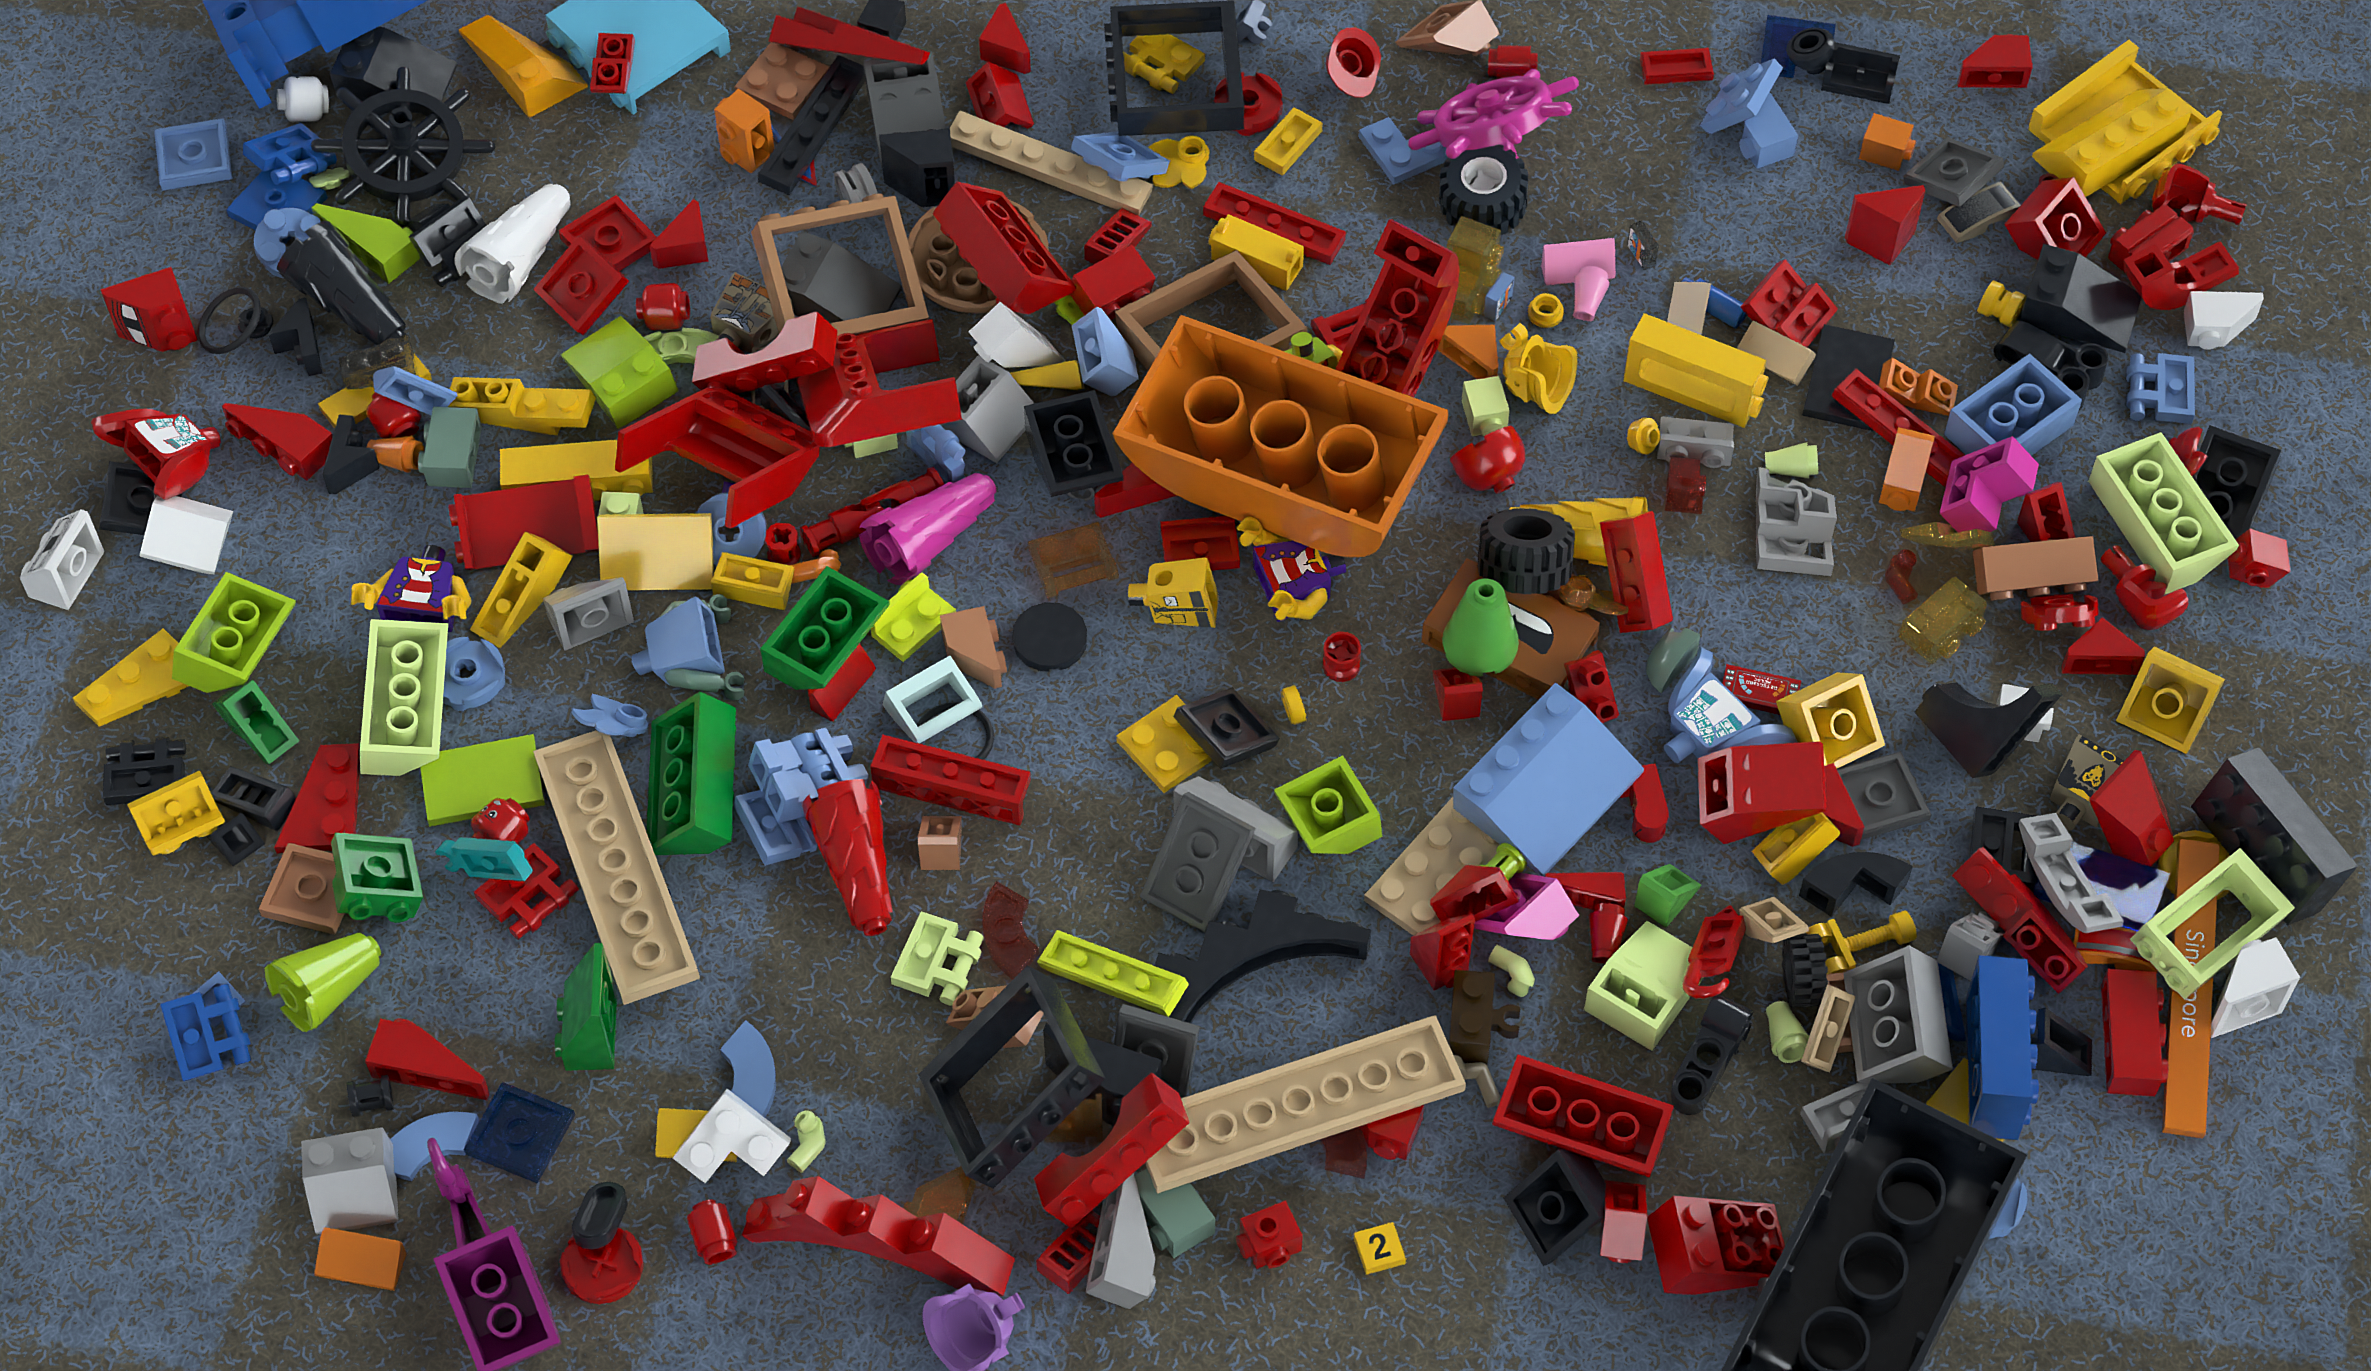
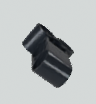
[1993,321,2108,410]
[1671,994,1753,1115]

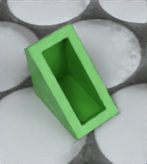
[1634,864,1701,928]

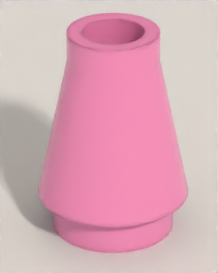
[1573,266,1610,322]

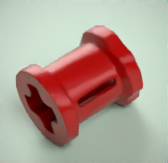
[765,523,801,565]

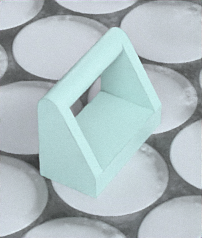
[882,656,982,744]

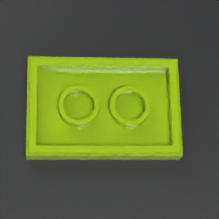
[420,734,545,827]

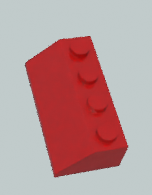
[932,181,1077,315]
[1492,1054,1674,1177]

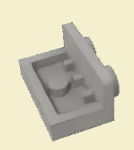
[1800,1082,1868,1154]

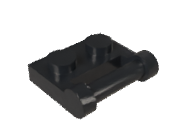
[1970,806,2040,894]

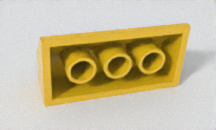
[2032,88,2192,197]

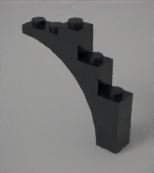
[1141,889,1371,1023]

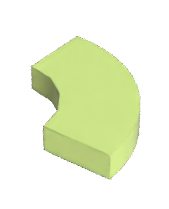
[644,328,719,365]

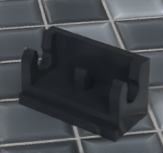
[1821,42,1900,104]

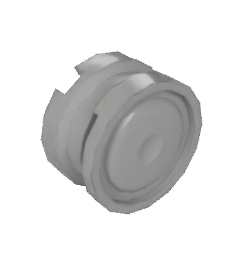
[834,163,878,204]

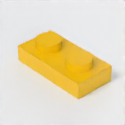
[1254,107,1322,176]

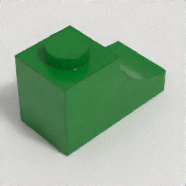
[212,680,299,764]

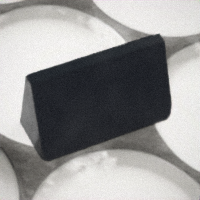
[760,384,811,431]

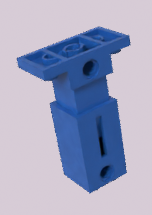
[202,0,428,109]

